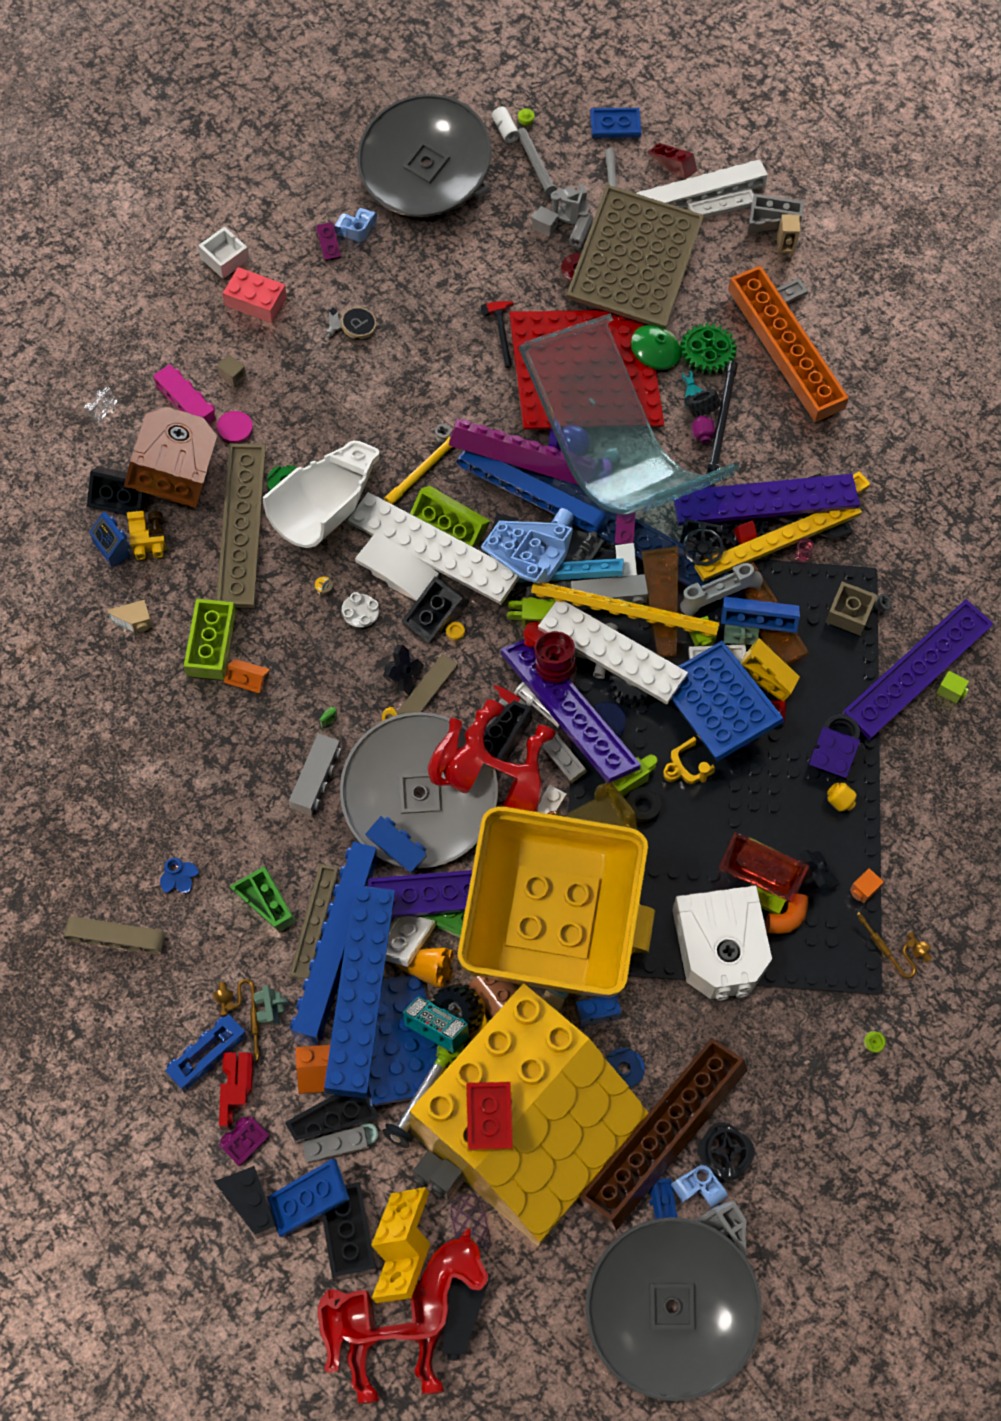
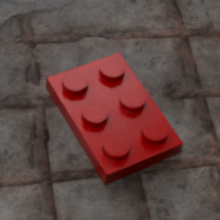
[466,1082,513,1151]

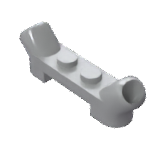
[680,563,763,616]

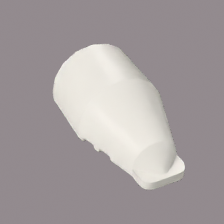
[263,441,379,548]

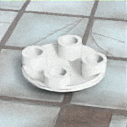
[342,592,379,628]

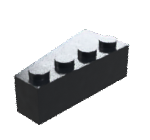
[484,700,533,777]
[285,1095,380,1144]

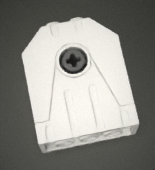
[672,886,772,1001]

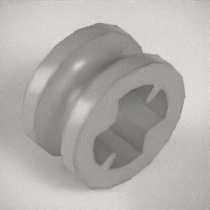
[435,424,451,442]

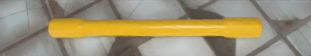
[384,436,452,505]

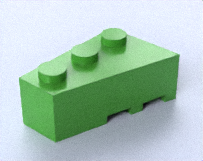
[229,866,297,932]

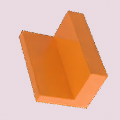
[224,658,270,693]

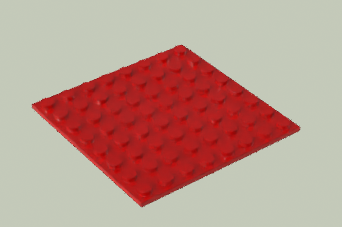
[509,310,665,430]

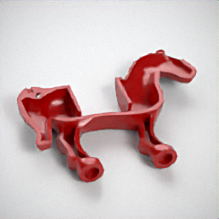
[428,699,556,812]
[317,1228,488,1404]

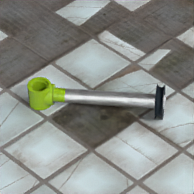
[382,1044,464,1148]

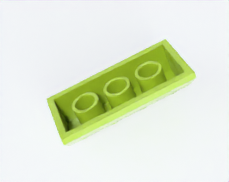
[410,486,490,548]

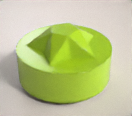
[518,109,534,125]
[864,1031,886,1053]

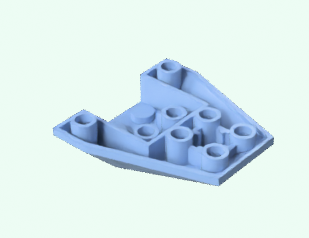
[481,521,573,583]

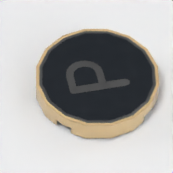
[341,307,376,339]

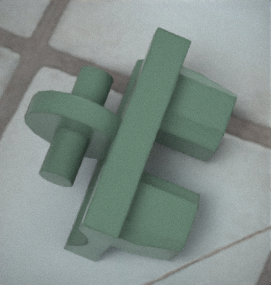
[723,624,759,645]
[253,985,289,1026]

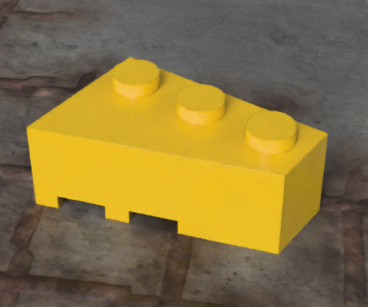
[740,638,800,701]

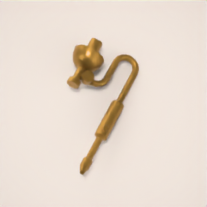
[857,913,932,978]
[213,979,260,1061]

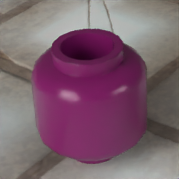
[691,416,716,444]

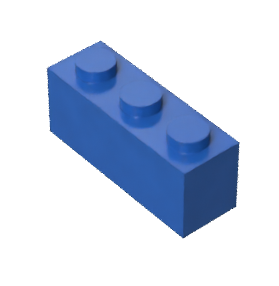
[365,816,427,875]

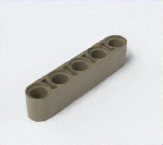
[63,917,165,955]

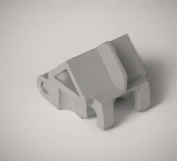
[551,184,590,225]

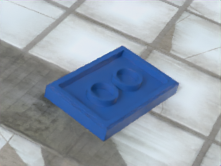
[590,108,642,138]

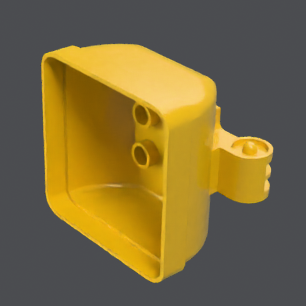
[458,807,655,997]

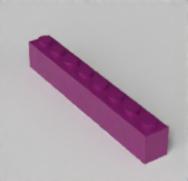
[449,418,595,488]

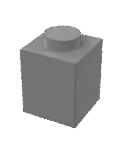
[531,206,559,237]

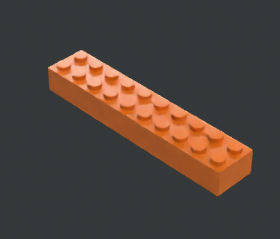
[728,265,849,422]

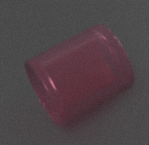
[794,538,814,562]

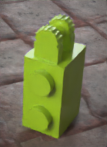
[507,597,556,627]
[605,754,658,801]

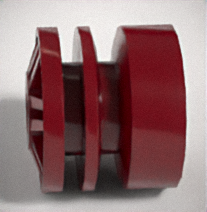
[534,631,576,683]

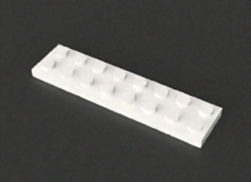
[538,601,688,704]

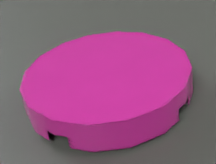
[217,411,253,444]

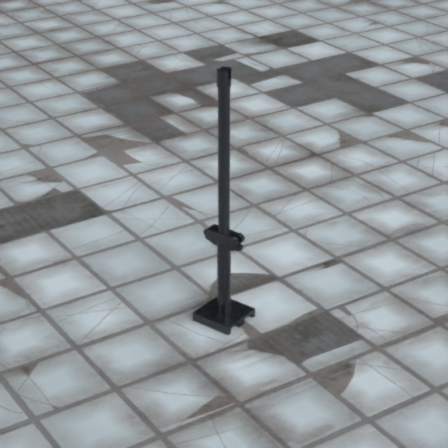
[680,361,738,547]

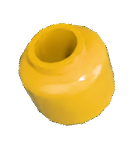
[827,783,857,811]

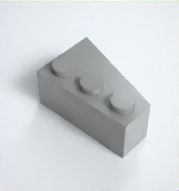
[747,194,805,234]

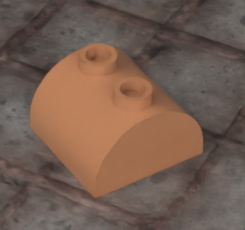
[469,976,518,1021]

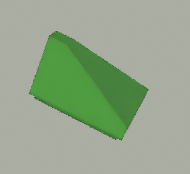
[320,707,337,729]

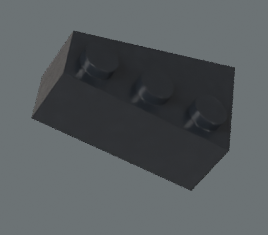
[213,1166,277,1239]

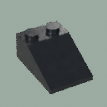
[402,576,470,644]

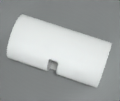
[492,107,520,143]

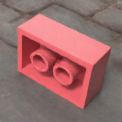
[223,267,287,323]

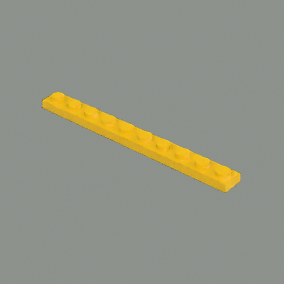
[694,508,862,582]
[531,583,719,636]

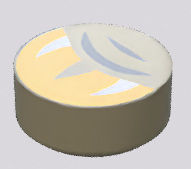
[314,576,333,596]

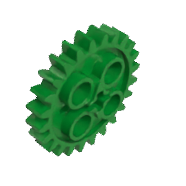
[680,323,737,375]

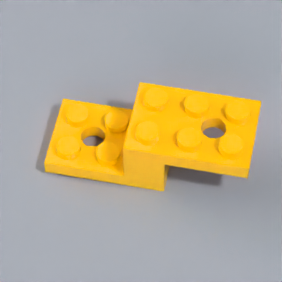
[371,1187,431,1303]

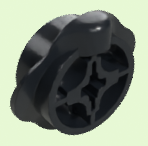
[697,1122,755,1180]

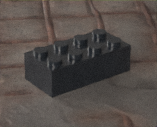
[322,1182,376,1281]

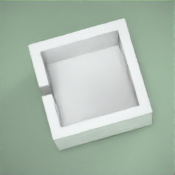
[198,227,249,279]

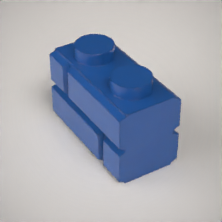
[575,995,621,1028]

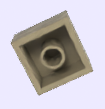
[826,582,877,636]

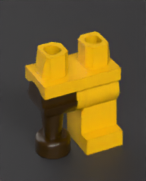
[127,511,167,560]

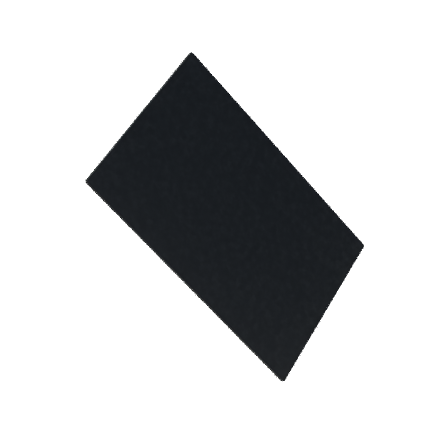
[568,548,882,995]

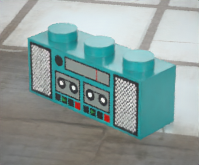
[403,996,469,1053]

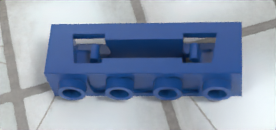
[165,1014,247,1093]

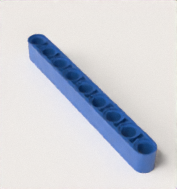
[456,450,606,533]

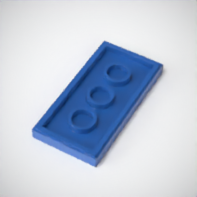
[267,1159,350,1237]

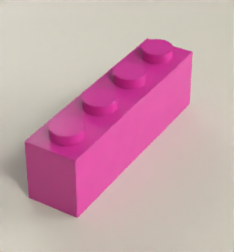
[153,364,216,424]

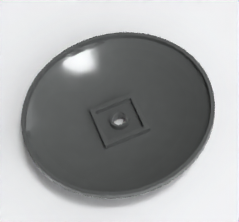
[357,94,491,217]
[585,1217,762,1401]

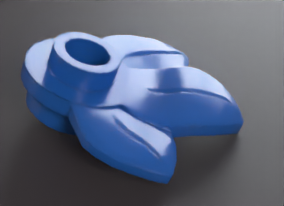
[160,858,199,893]

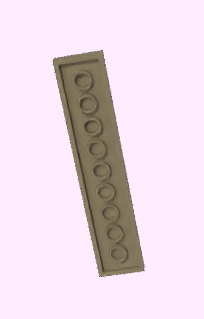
[216,444,266,608]

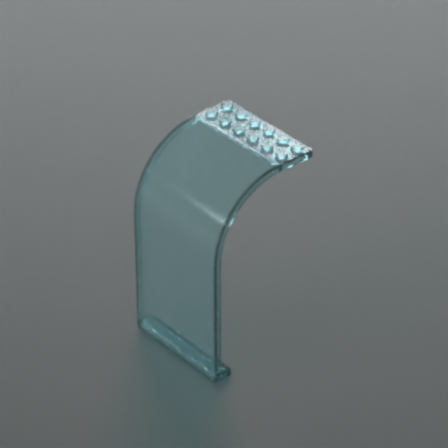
[518,314,740,514]

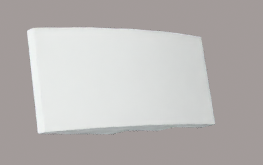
[355,532,439,601]

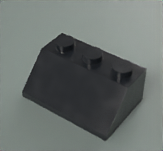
[87,466,148,515]

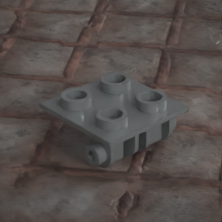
[563,529,604,562]

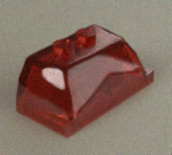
[718,832,809,903]

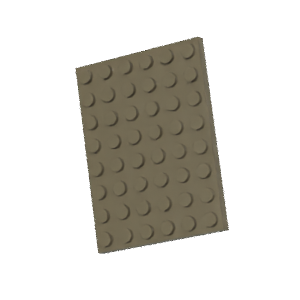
[566,184,704,329]

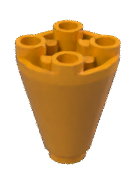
[395,947,454,988]

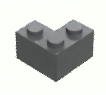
[413,1150,462,1200]

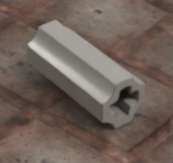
[569,214,593,249]

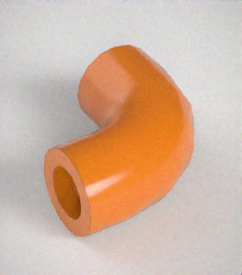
[766,894,808,934]

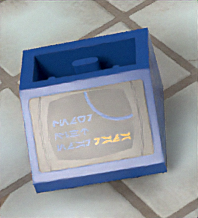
[89,512,130,568]

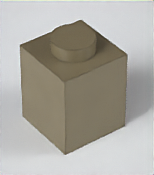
[217,355,246,387]

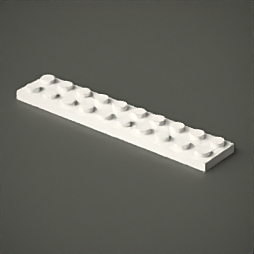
[348,492,520,605]

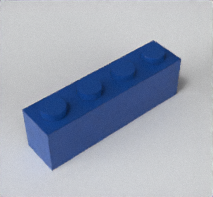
[721,596,800,633]

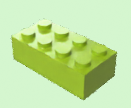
[184,599,236,680]

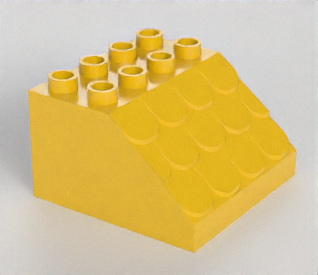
[409,983,649,1247]

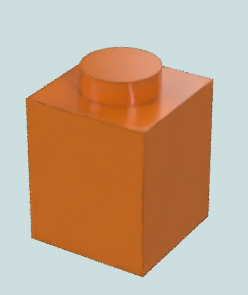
[850,868,884,904]

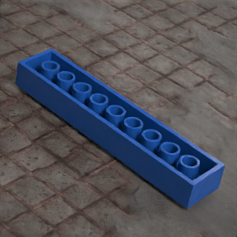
[290,841,378,1046]
[324,885,395,1099]

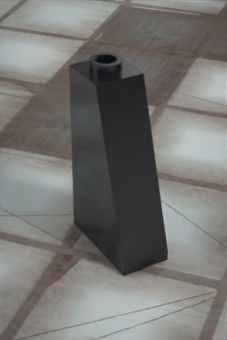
[443,1273,490,1361]

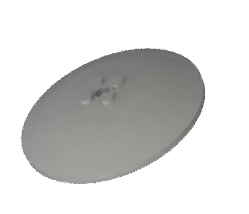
[340,712,498,869]

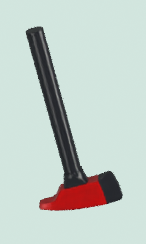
[480,301,514,368]

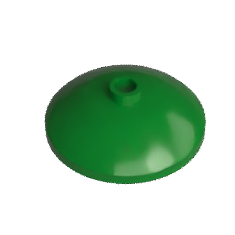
[631,325,681,370]

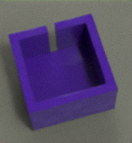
[809,726,860,778]

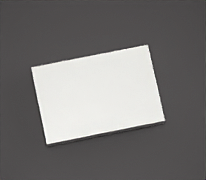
[385,916,436,967]

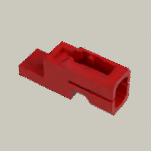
[219,1052,253,1130]

